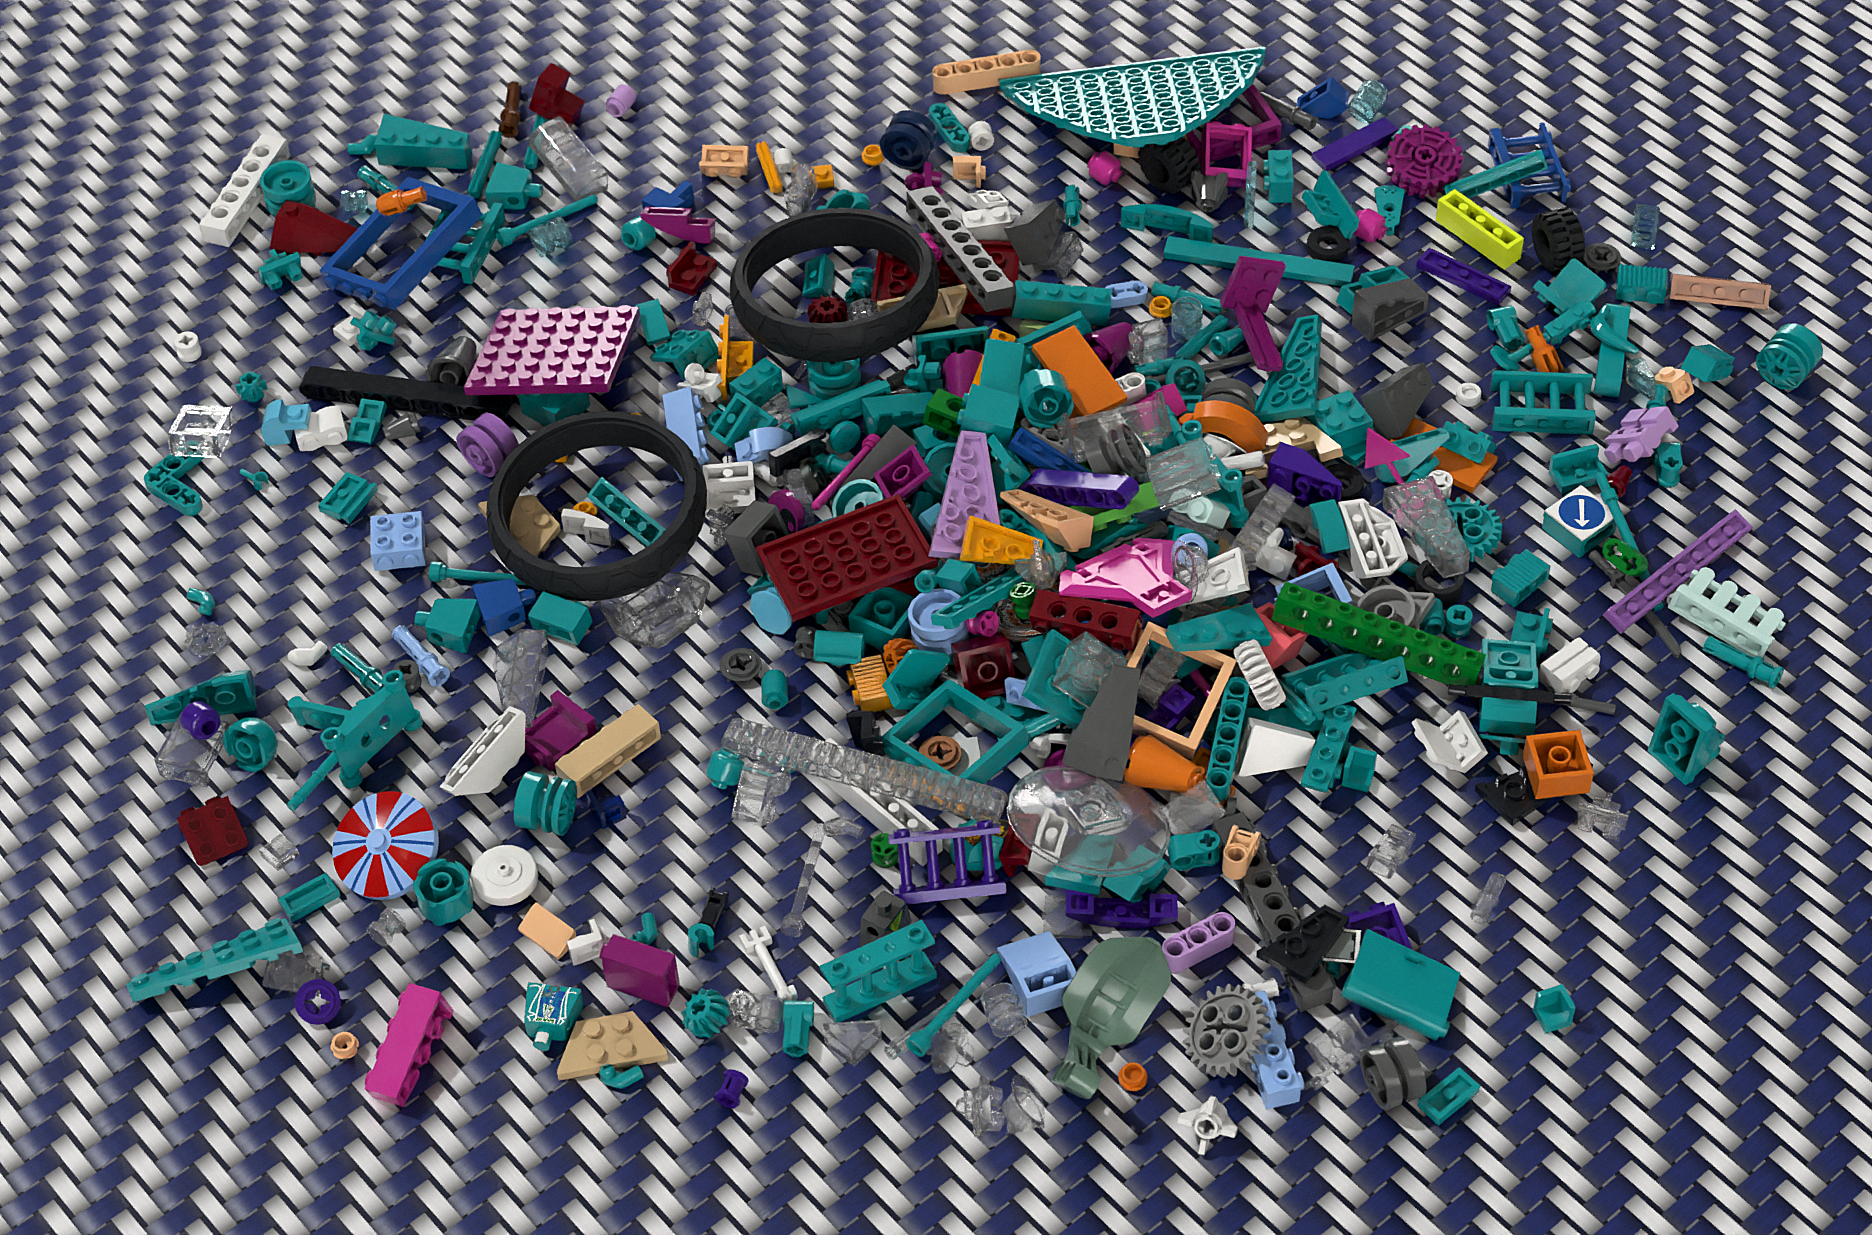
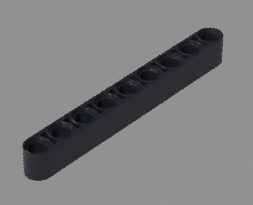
[299,366,513,422]

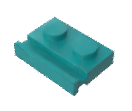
[318,472,378,524]

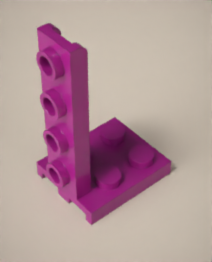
[1220,256,1286,372]

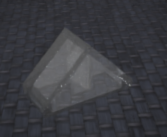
[823,1020,882,1067]

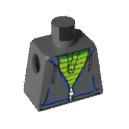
[859,891,912,948]

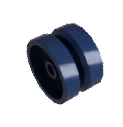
[880,110,938,170]

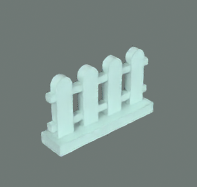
[1667,567,1786,657]

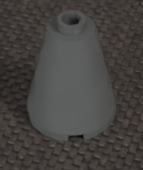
[425,336,477,386]

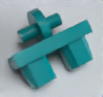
[258,249,303,291]
[350,310,397,351]
[903,355,946,395]

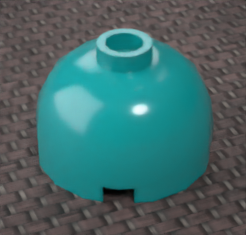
[223,717,278,772]

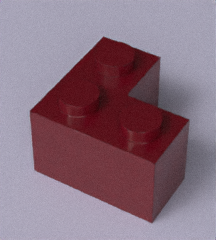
[528,63,585,131]

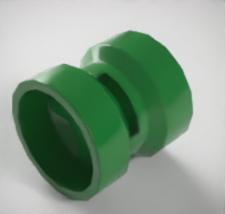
[1009,582,1037,619]

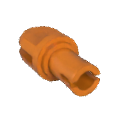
[376,186,427,216]

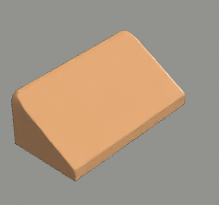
[518,903,577,960]

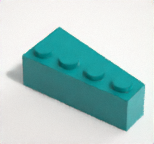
[374,114,472,169]

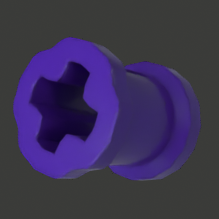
[714,1069,749,1108]

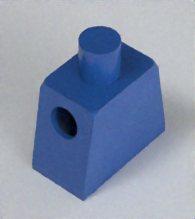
[472,579,537,637]

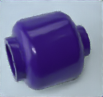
[180,701,221,740]

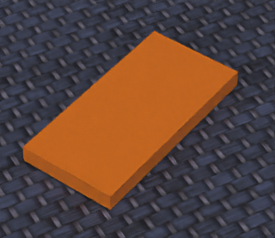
[1032,325,1127,422]
[1390,417,1498,494]

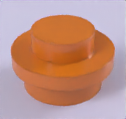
[1118,1062,1148,1091]

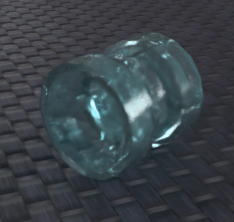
[341,189,368,213]

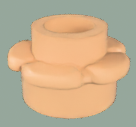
[331,1032,359,1059]

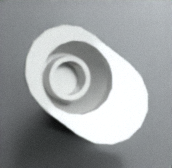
[1202,433,1247,459]

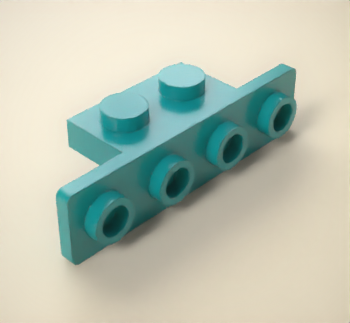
[1302,170,1360,239]
[1301,704,1356,793]

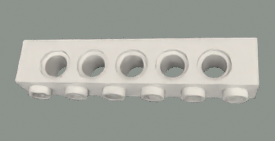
[199,134,291,247]

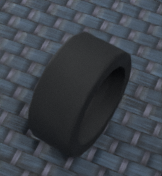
[1414,557,1465,606]

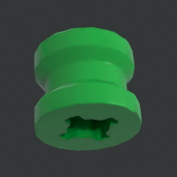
[871,833,899,868]

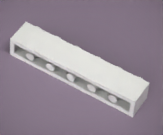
[810,737,943,866]

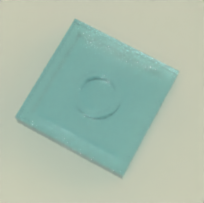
[1244,161,1257,228]

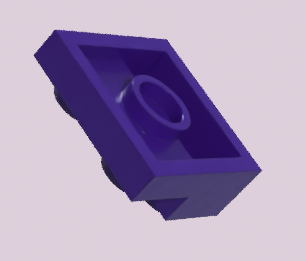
[1345,902,1413,950]

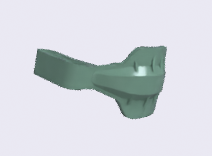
[1052,937,1171,1099]

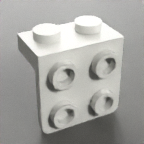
[1412,710,1488,773]

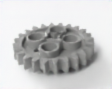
[1183,984,1271,1078]

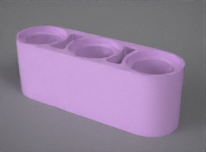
[1162,912,1235,973]

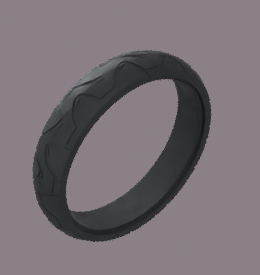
[730,208,940,362]
[486,411,707,602]

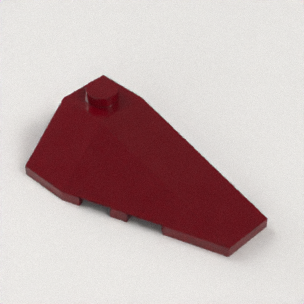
[270,200,368,256]

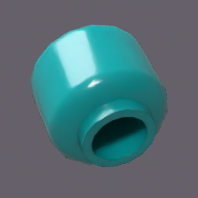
[621,216,656,250]
[706,747,745,789]

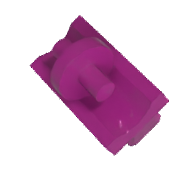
[905,162,943,196]

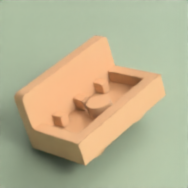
[699,145,749,178]

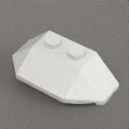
[1338,499,1408,578]
[440,706,526,796]

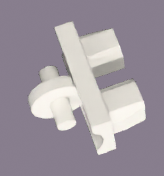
[677,363,723,402]

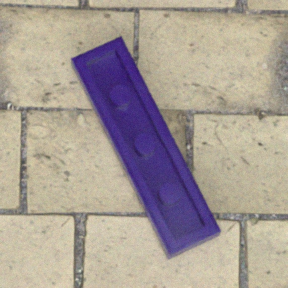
[1312,117,1399,171]
[1416,247,1512,306]

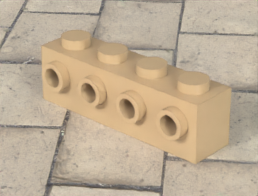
[555,704,661,798]

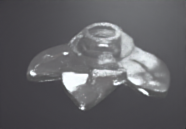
[926,1023,974,1074]

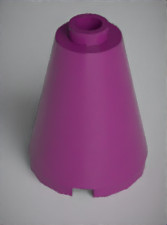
[1083,322,1136,375]
[942,350,983,398]

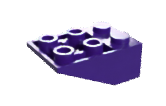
[1267,442,1342,508]

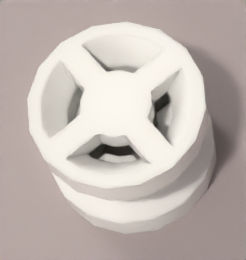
[968,121,994,151]
[174,331,202,362]
[1426,470,1453,502]

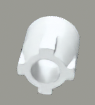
[774,148,793,174]

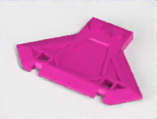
[1059,538,1193,618]

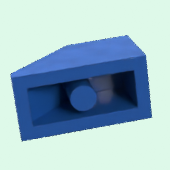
[1296,77,1350,119]

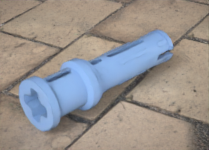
[392,625,450,687]

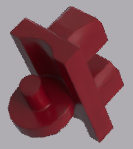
[1293,542,1339,589]

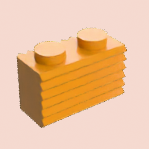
[846,654,893,713]

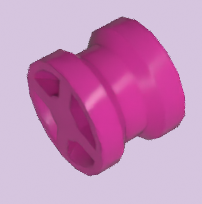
[966,610,999,637]

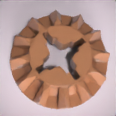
[919,736,962,770]

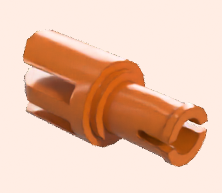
[1524,324,1565,373]

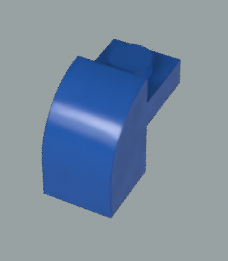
[642,180,694,210]

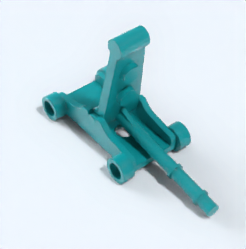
[1132,405,1250,528]
[286,670,424,811]

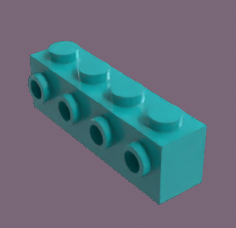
[1011,280,1112,326]

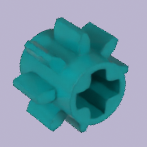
[235,372,268,402]

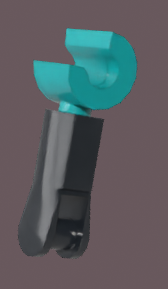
[688,887,729,958]

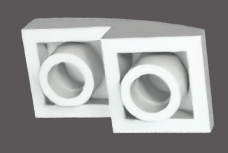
[967,190,1009,209]

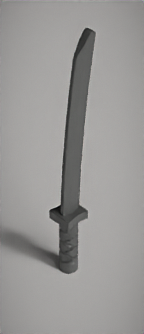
[1589,550,1680,658]

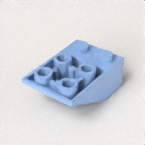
[997,931,1076,1017]

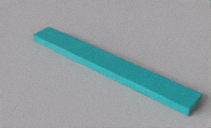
[1163,236,1355,286]

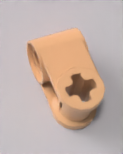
[1222,825,1261,880]

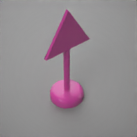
[1365,427,1434,523]

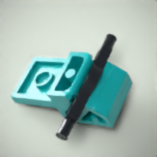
[1448,638,1571,736]

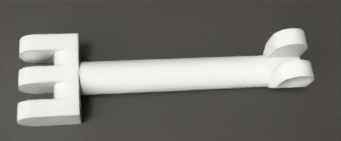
[739,925,797,1005]

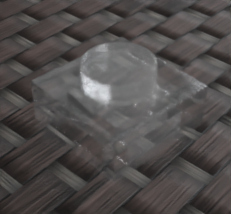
[692,292,713,327]
[259,833,299,871]

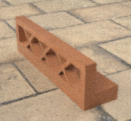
[1669,273,1771,310]

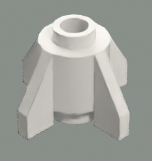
[1177,1096,1238,1155]

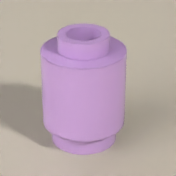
[606,84,636,117]

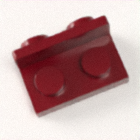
[666,242,717,296]

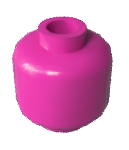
[1087,151,1123,185]
[1353,208,1387,243]

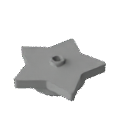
[1353,576,1436,630]

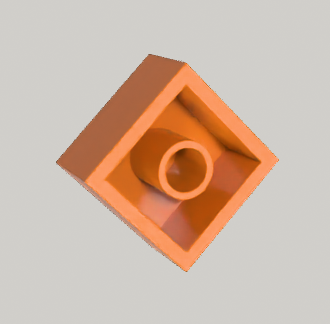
[1523,730,1594,799]

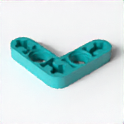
[144,439,205,516]

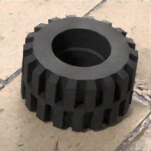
[1138,136,1200,194]
[1532,207,1585,272]

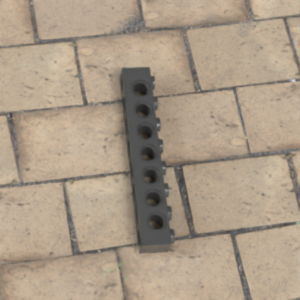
[906,186,1015,312]
[1212,812,1336,1012]

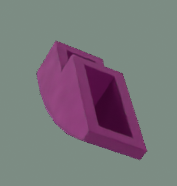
[641,207,716,244]

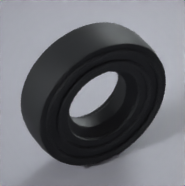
[1306,226,1350,263]
[1326,463,1364,502]

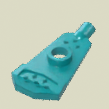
[1374,185,1405,236]

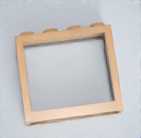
[1123,621,1237,760]

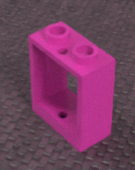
[1200,121,1252,188]

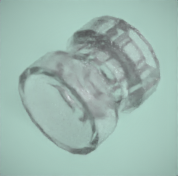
[366,908,406,947]

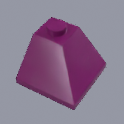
[873,444,932,501]

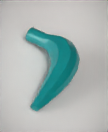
[1590,306,1639,354]

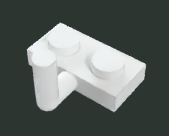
[1242,528,1297,580]

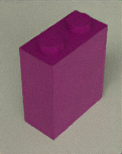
[600,934,680,1008]

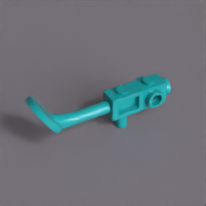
[1490,300,1596,371]

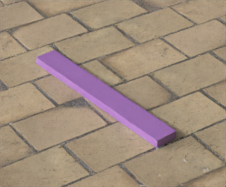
[1603,509,1753,634]

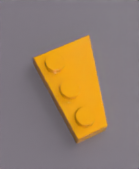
[959,515,1043,566]

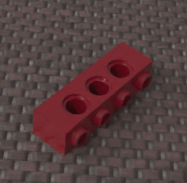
[1029,589,1143,651]

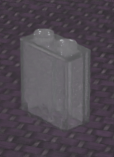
[1144,437,1222,511]

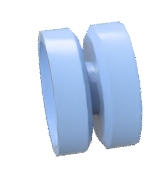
[908,588,969,655]

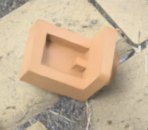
[953,156,986,188]
[1650,367,1694,404]

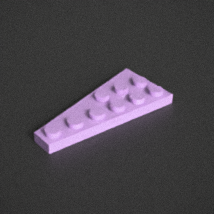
[929,430,1000,559]

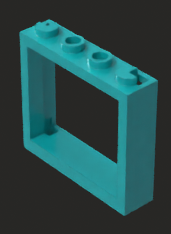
[881,679,1029,804]

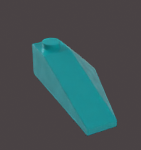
[145,670,257,725]

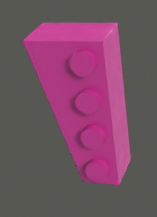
[364,983,454,1107]

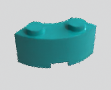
[1102,844,1172,903]

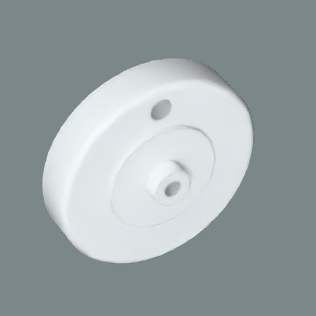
[471,845,538,906]

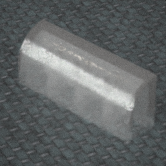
[528,116,608,202]

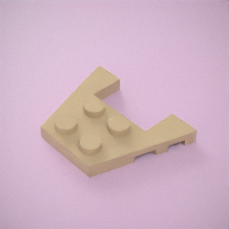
[1245,417,1343,479]

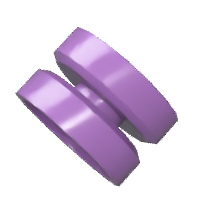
[456,413,519,477]

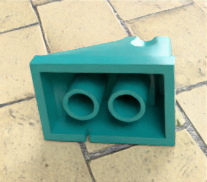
[1647,693,1725,786]

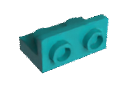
[1510,608,1553,663]

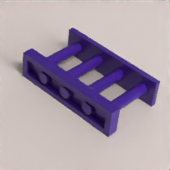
[888,820,1006,904]

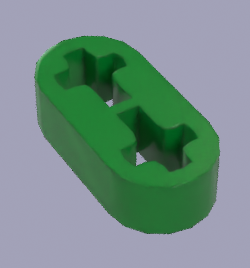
[1603,538,1648,577]

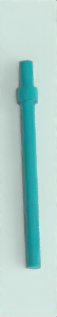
[1595,472,1664,611]

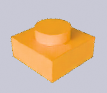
[808,164,834,189]

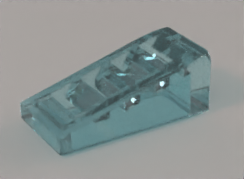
[1630,203,1660,249]
[1626,357,1656,401]

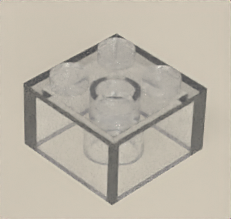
[1052,631,1128,708]

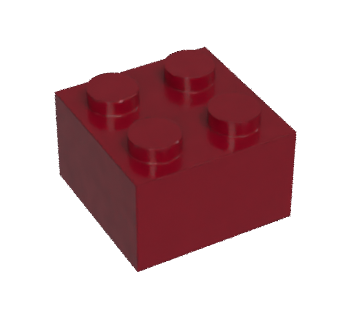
[951,631,1016,699]

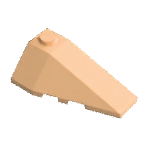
[1000,489,1094,552]

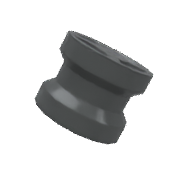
[793,626,818,659]
[393,660,422,693]

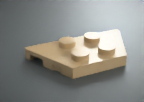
[877,284,968,332]
[478,494,561,557]
[557,1011,668,1081]

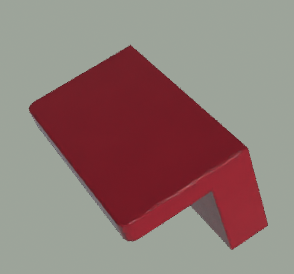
[999,814,1041,877]

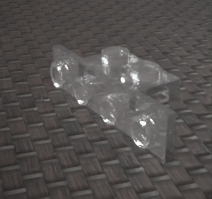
[1302,1014,1399,1091]

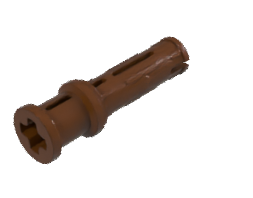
[498,81,522,138]

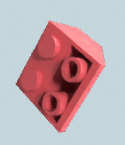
[1255,602,1308,669]

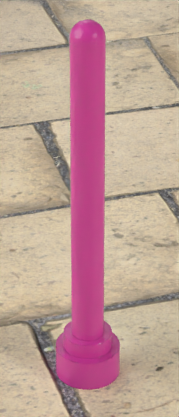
[811,434,881,510]

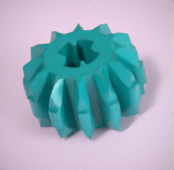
[681,988,731,1038]

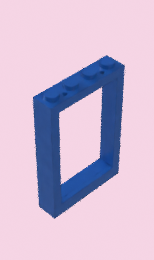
[319,177,482,310]

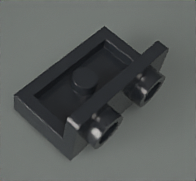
[846,710,885,768]

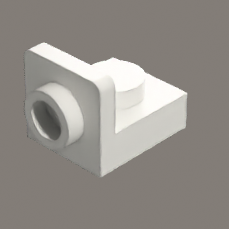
[333,304,366,346]
[567,919,608,966]

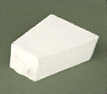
[1235,717,1316,776]

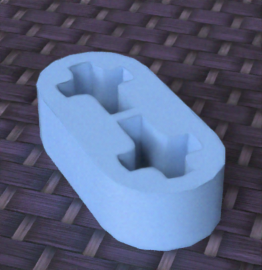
[1105,281,1148,308]

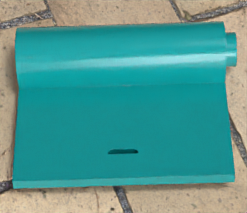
[1340,929,1460,1041]

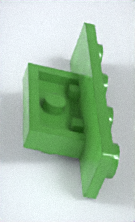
[1069,482,1160,532]

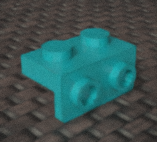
[1441,421,1498,464]
[1548,444,1609,494]

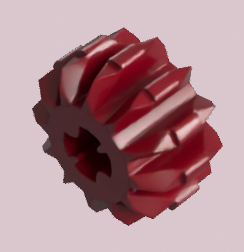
[807,294,848,323]

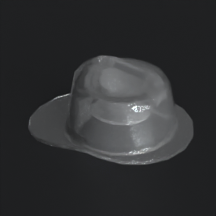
[1171,540,1209,603]
[1002,1074,1045,1134]

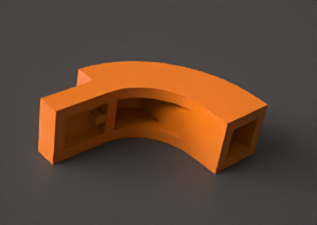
[1178,400,1268,453]

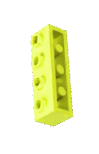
[1436,189,1524,270]

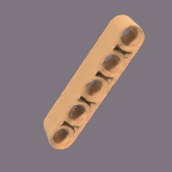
[933,50,1041,95]

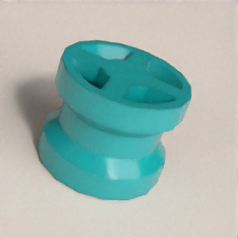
[1445,605,1473,638]

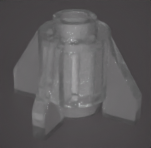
[1015,539,1068,590]

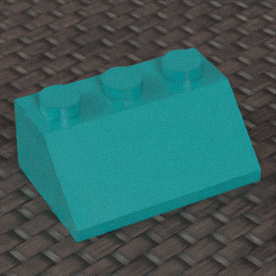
[912,326,989,370]
[979,338,1039,422]

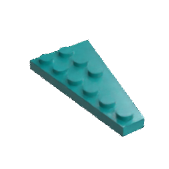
[1254,314,1322,423]
[126,918,303,1002]

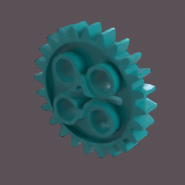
[1418,497,1502,563]

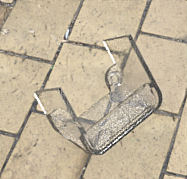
[1057,391,1172,463]

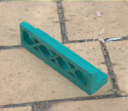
[790,379,891,437]

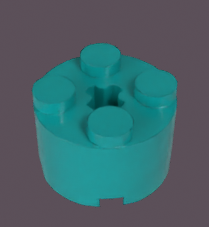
[1018,369,1074,428]
[413,859,473,926]

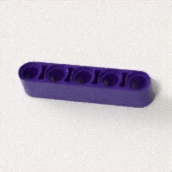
[1021,469,1140,510]

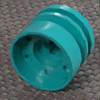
[1756,323,1823,390]
[514,771,577,836]

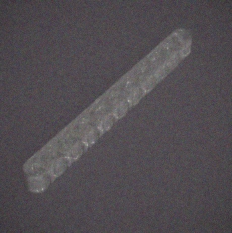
[1137,484,1296,706]
[721,718,1008,824]

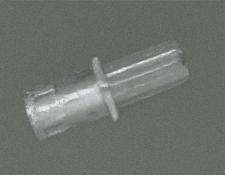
[1470,872,1506,925]

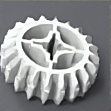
[1234,639,1286,711]

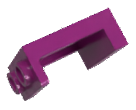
[525,690,597,772]

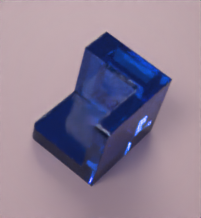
[586,790,627,830]

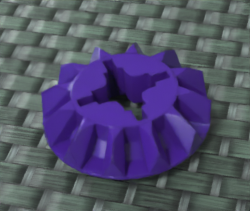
[295,979,341,1025]

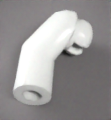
[288,641,328,666]

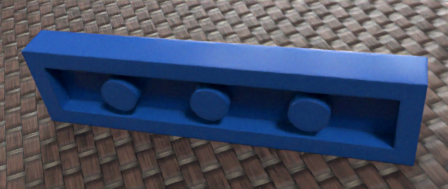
[1007,427,1092,473]

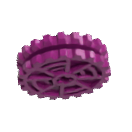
[1385,124,1463,198]

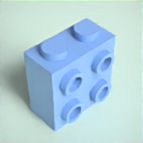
[370,511,426,571]

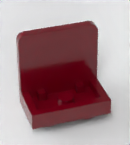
[176,795,248,866]

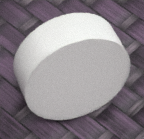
[1456,383,1481,407]

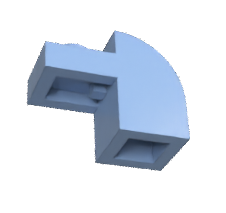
[735,427,793,464]

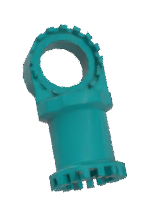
[845,267,874,308]

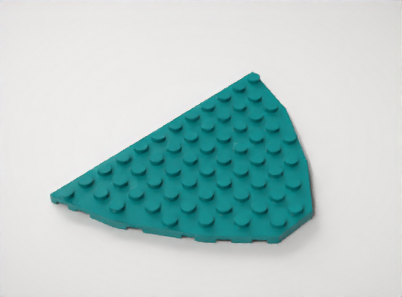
[999,46,1266,148]

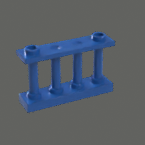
[1488,122,1571,209]

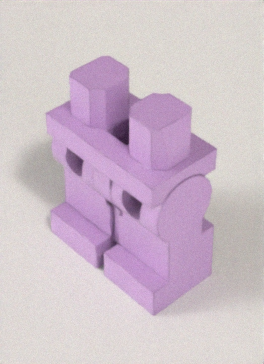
[1604,406,1679,463]

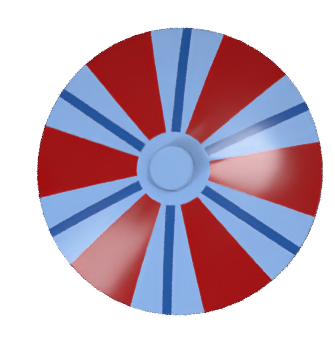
[332,791,439,900]

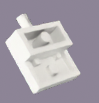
[702,456,756,516]

